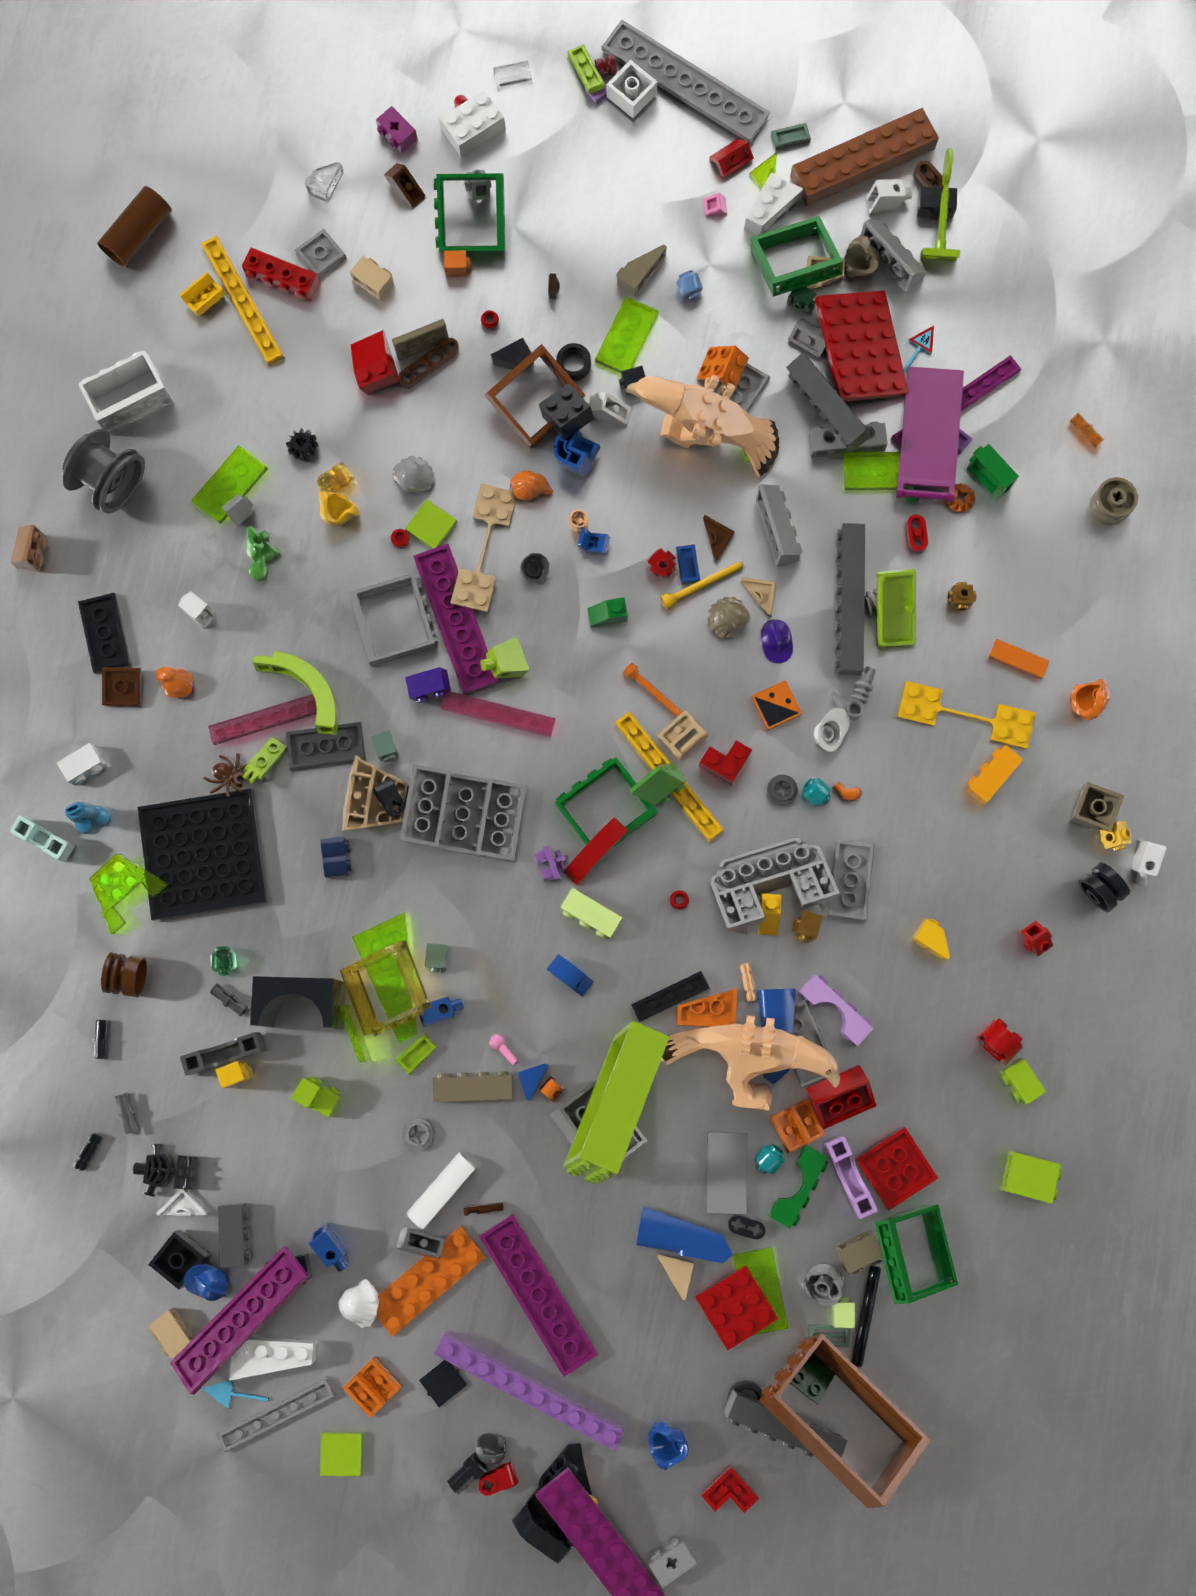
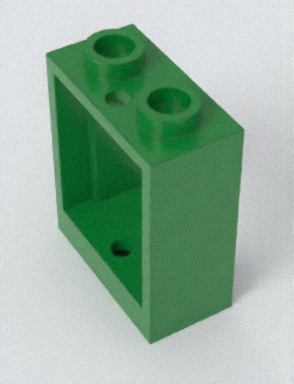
[967,443,1019,500]

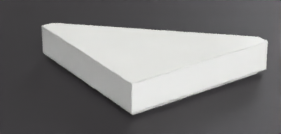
[156,1189,208,1216]

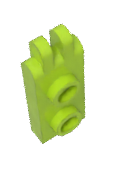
[243,736,287,784]

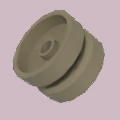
[1090,477,1138,525]

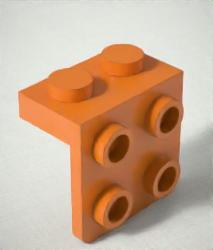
[697,345,749,390]

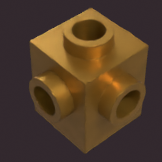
[948,582,976,611]

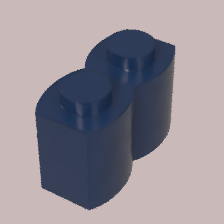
[320,836,353,879]

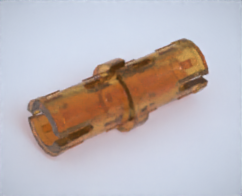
[1070,413,1104,448]

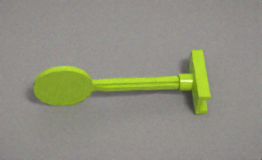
[920,148,960,261]

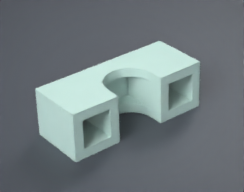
[9,815,75,862]

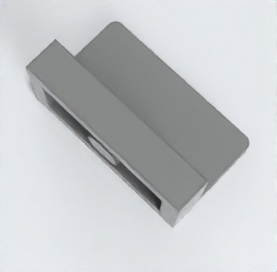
[788,318,826,358]

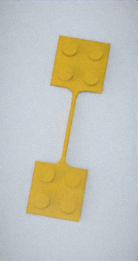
[897,681,1036,749]

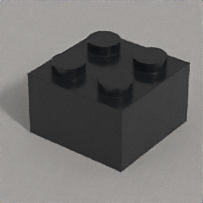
[539,383,594,440]
[148,1230,210,1290]

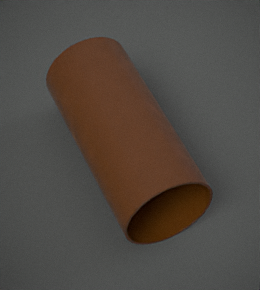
[97,186,172,268]

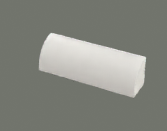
[406,1152,477,1230]

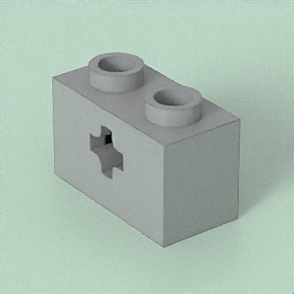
[648,1537,697,1588]

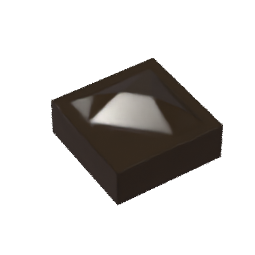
[548,273,560,299]

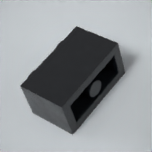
[917,186,957,219]

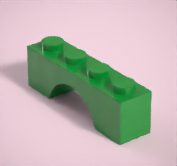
[768,1145,829,1229]

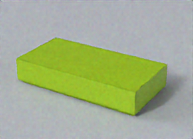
[395,1033,438,1075]

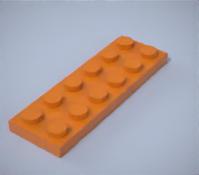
[376,1226,486,1337]

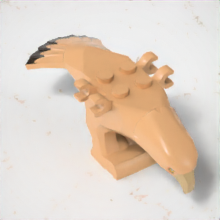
[626,375,779,477]
[662,1015,840,1111]

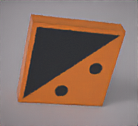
[751,680,802,731]

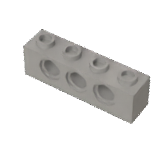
[809,421,888,458]

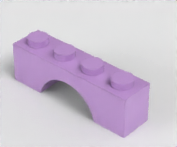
[798,974,873,1046]
[824,1135,878,1219]

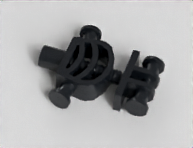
[133,1144,198,1197]

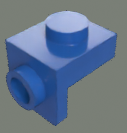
[578,529,610,555]

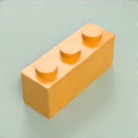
[965,745,1024,805]

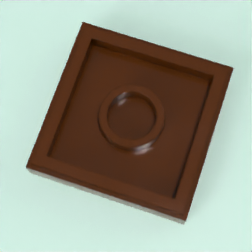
[102,667,141,706]

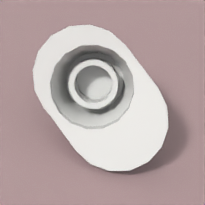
[814,707,850,752]

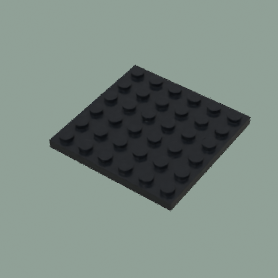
[137,788,268,921]

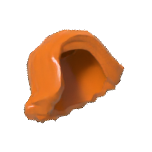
[1070,678,1110,721]

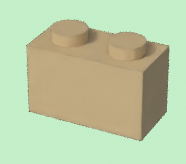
[350,256,394,300]
[148,1308,194,1359]

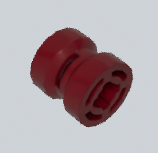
[594,54,617,78]

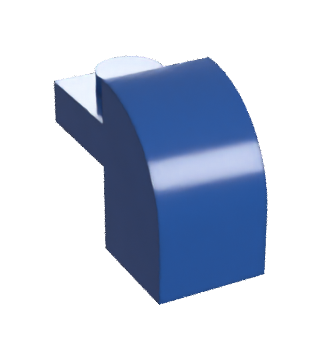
[546,954,594,997]

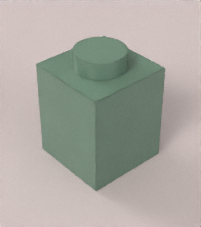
[371,730,399,762]
[425,943,448,972]

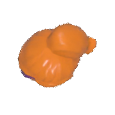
[510,470,553,501]
[156,666,194,699]

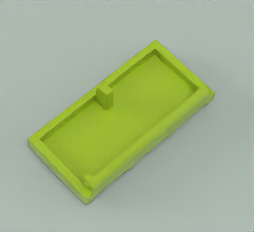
[876,569,916,647]

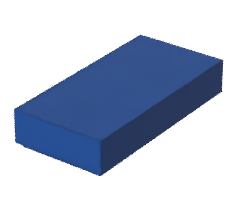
[676,544,700,584]

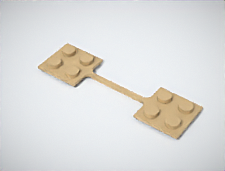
[451,484,516,612]

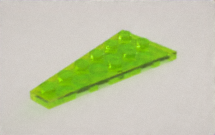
[352,912,418,1043]

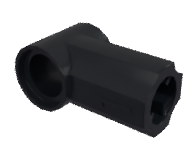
[447,1452,489,1495]

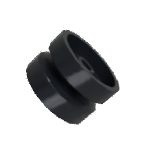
[1079,862,1130,913]

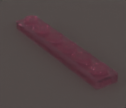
[441,692,556,738]
[208,694,317,745]

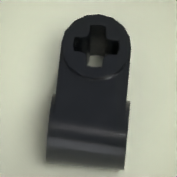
[373,779,405,817]

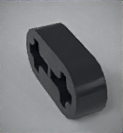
[728,1215,765,1240]

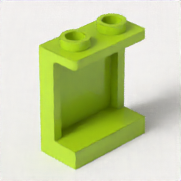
[1001,1151,1062,1204]

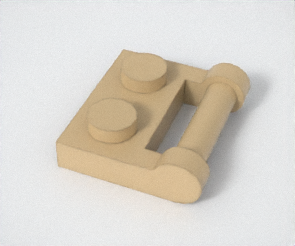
[658,710,709,760]

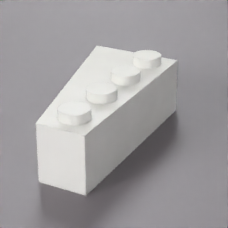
[229,1336,317,1381]

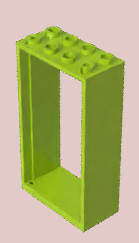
[563,1021,669,1185]

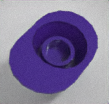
[761,619,793,663]

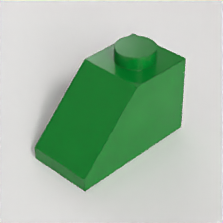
[587,597,628,627]

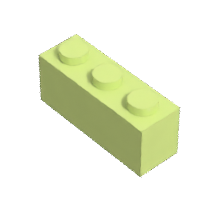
[560,888,622,940]

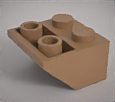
[11,524,48,572]

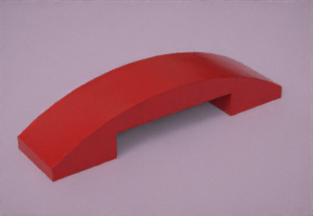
[563,817,628,886]

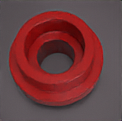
[481,310,499,329]
[670,890,689,910]

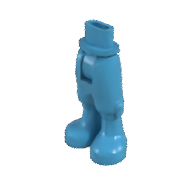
[65,802,111,834]

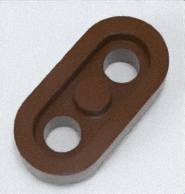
[914,161,943,187]

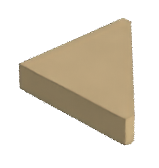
[741,577,776,617]
[657,1254,694,1300]

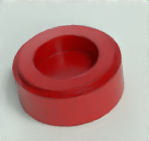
[391,529,410,549]

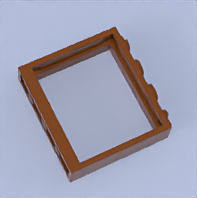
[485,344,586,447]

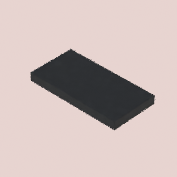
[78,593,132,674]

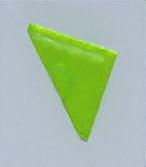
[749,153,777,188]

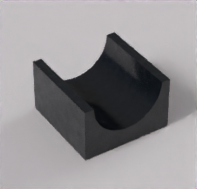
[250,976,346,1029]

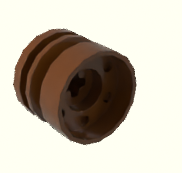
[101,952,147,998]

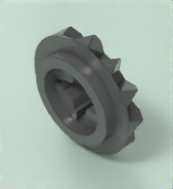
[767,775,798,805]

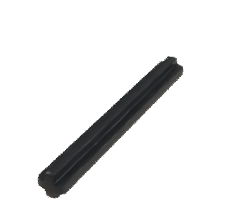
[851,1266,881,1367]

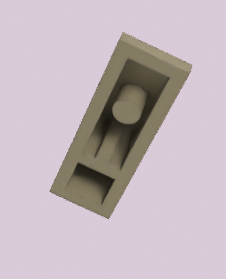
[616,244,667,297]

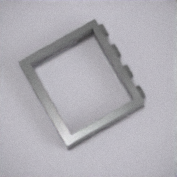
[348,573,438,667]

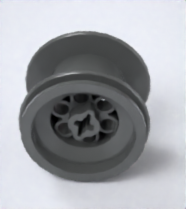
[62,429,145,514]

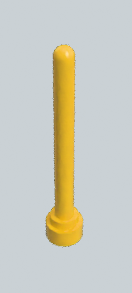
[660,562,743,610]

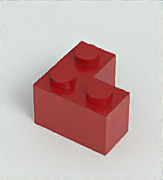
[699,740,752,785]

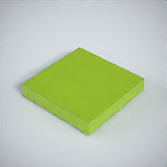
[405,499,457,549]
[320,1432,363,1476]

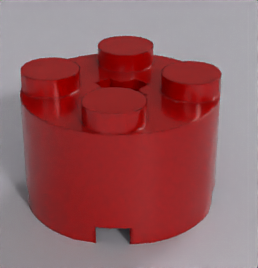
[976,1018,1023,1065]

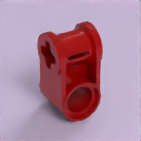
[478,1462,519,1496]

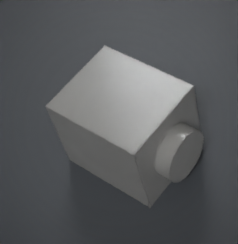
[222,494,255,526]

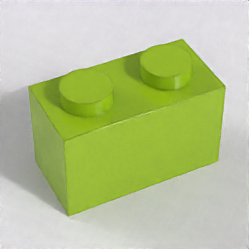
[1000,1058,1047,1105]

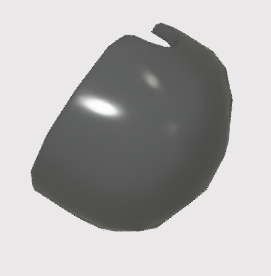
[520,553,550,582]
[476,1433,507,1465]

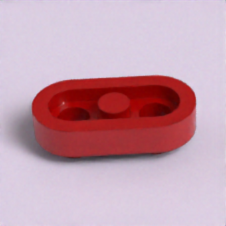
[906,514,928,553]

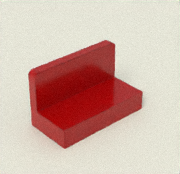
[709,139,754,177]

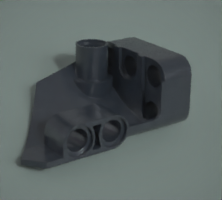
[511,1443,593,1564]

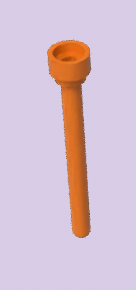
[622,662,695,729]

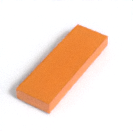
[988,639,1049,679]

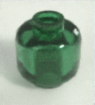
[210,946,236,976]

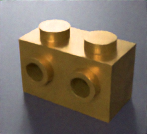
[792,910,823,943]

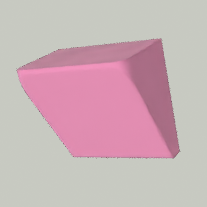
[704,192,727,216]

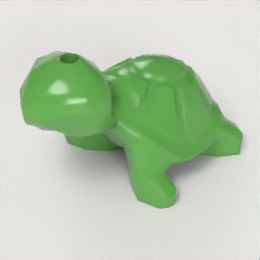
[246,526,281,581]

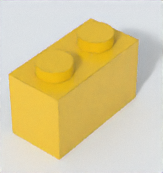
[215,1061,253,1088]

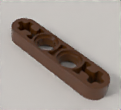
[399,338,459,389]

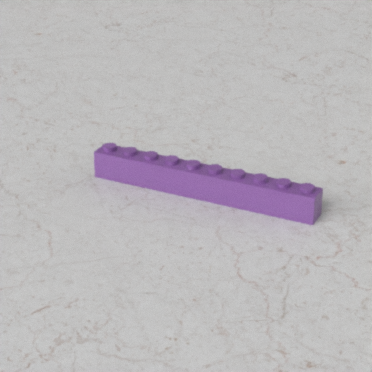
[434,1332,624,1451]

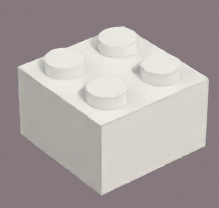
[606,60,657,118]

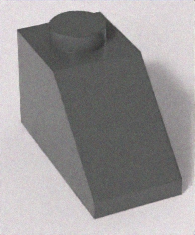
[396,1228,445,1259]

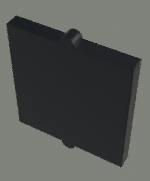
[419,1360,467,1407]

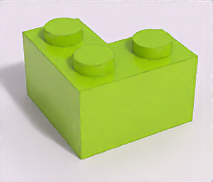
[290,1076,343,1118]

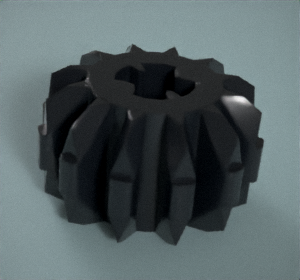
[286,428,318,461]

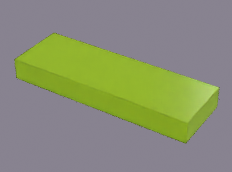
[567,44,605,95]

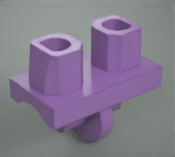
[534,845,569,881]

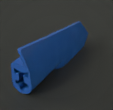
[758,988,796,1085]
[636,1206,733,1263]

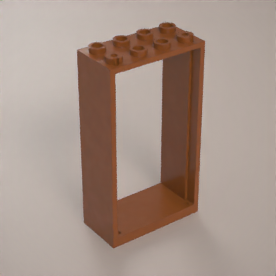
[759,1334,931,1508]

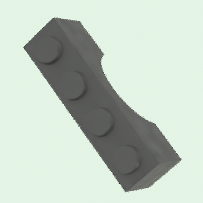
[180,1032,266,1076]

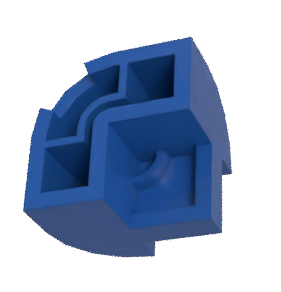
[553,430,601,476]

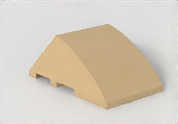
[342,755,409,831]

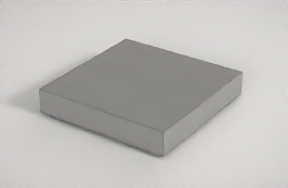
[295,229,347,278]

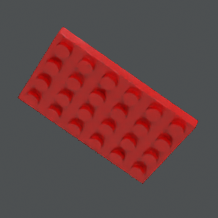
[815,290,909,401]

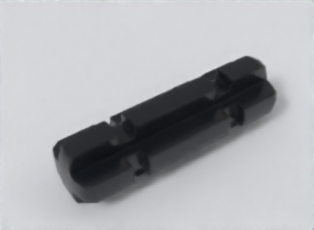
[74,1133,102,1171]

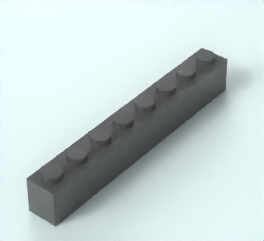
[835,523,865,675]

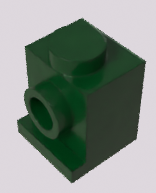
[787,287,817,313]

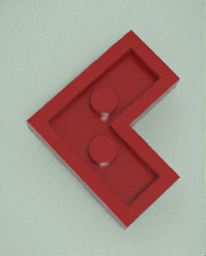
[701,1465,759,1513]

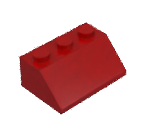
[806,1065,876,1130]

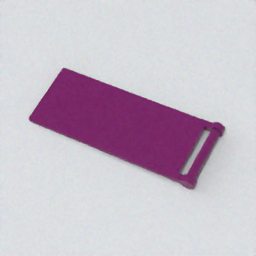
[896,367,964,502]

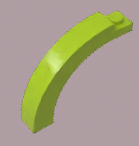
[252,651,339,735]

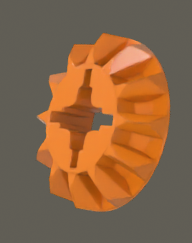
[946,483,976,512]

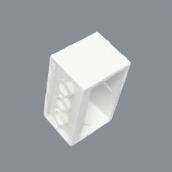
[78,350,174,434]

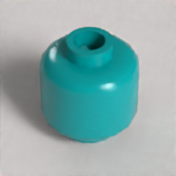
[802,778,831,806]
[755,1144,784,1174]

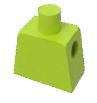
[481,637,529,678]

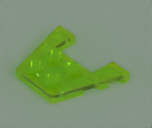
[89,853,167,934]

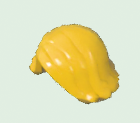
[319,491,359,526]

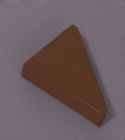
[703,515,735,562]
[463,1202,504,1216]

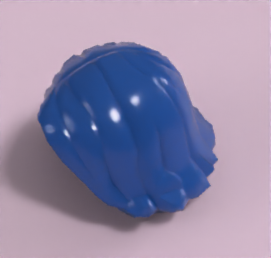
[648,1422,689,1470]

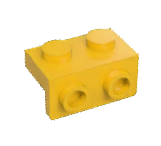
[180,272,226,317]

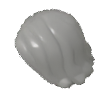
[392,456,434,493]

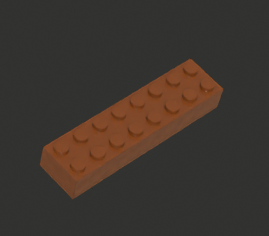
[790,107,939,207]

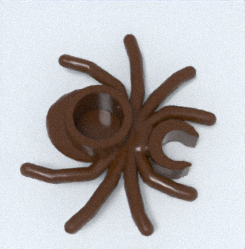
[203,753,252,797]

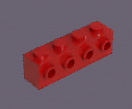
[242,247,320,301]

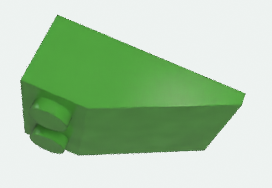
[629,763,688,806]

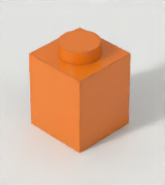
[444,250,471,277]

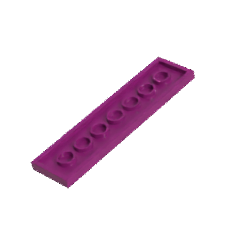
[413,544,499,695]
[479,1214,598,1377]
[170,1246,310,1395]
[535,1467,665,1596]

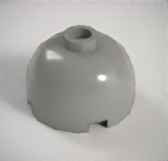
[803,1263,845,1306]

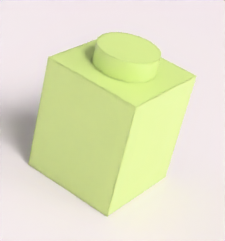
[832,1296,855,1328]

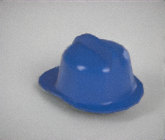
[184,1264,228,1301]

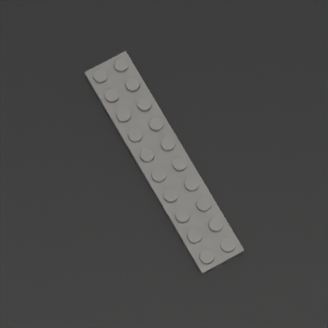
[601,20,770,143]

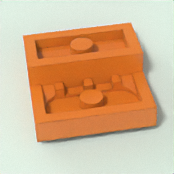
[769,1099,825,1154]
[343,1356,402,1418]

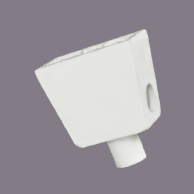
[865,179,912,215]
[1131,840,1167,886]

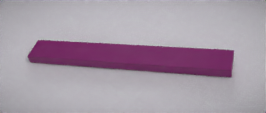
[891,355,1022,451]

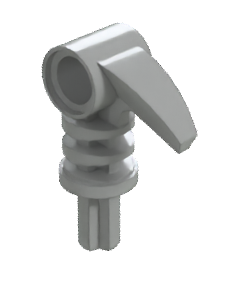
[831,666,876,721]

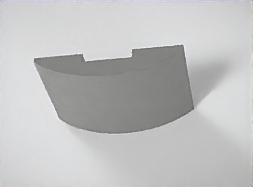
[399,764,527,861]

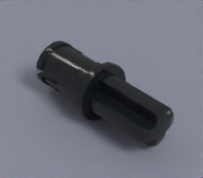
[93,1020,109,1059]

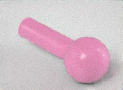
[490,1034,519,1066]

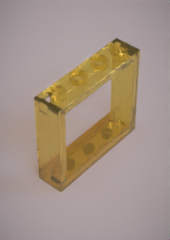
[340,940,431,1036]

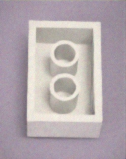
[439,90,506,157]

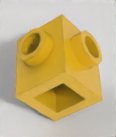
[1100,821,1131,851]

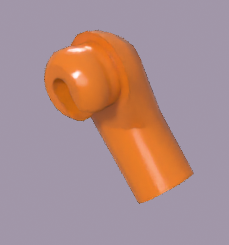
[833,782,862,801]

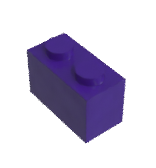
[405,667,451,703]

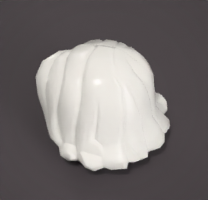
[338,1279,379,1328]

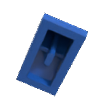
[518,1064,549,1101]

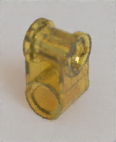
[317,462,354,493]

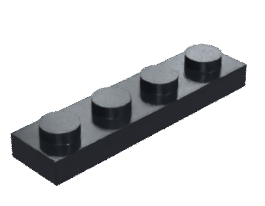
[631,971,710,1022]

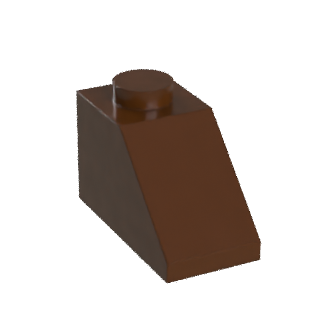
[384,163,426,207]

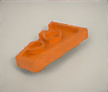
[677,988,737,1027]

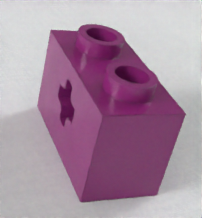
[376,106,418,153]

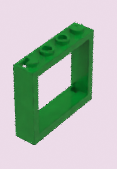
[433,173,506,252]
[750,216,843,297]
[555,757,658,850]
[874,1204,958,1304]

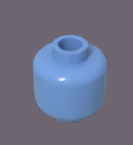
[677,270,703,300]

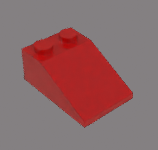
[351,330,400,395]

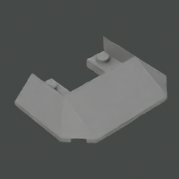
[710,837,840,934]

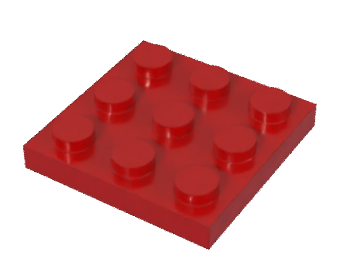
[855,1127,938,1211]
[695,1265,779,1351]

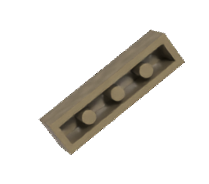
[433,1071,514,1102]

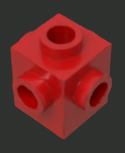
[647,547,676,577]
[1020,921,1054,956]

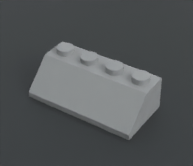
[860,219,926,293]
[756,484,802,567]

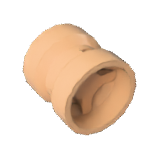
[570,510,588,533]

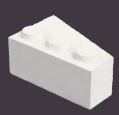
[744,173,803,235]

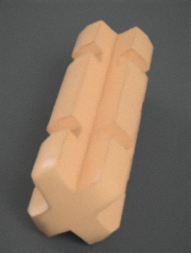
[740,963,757,1002]

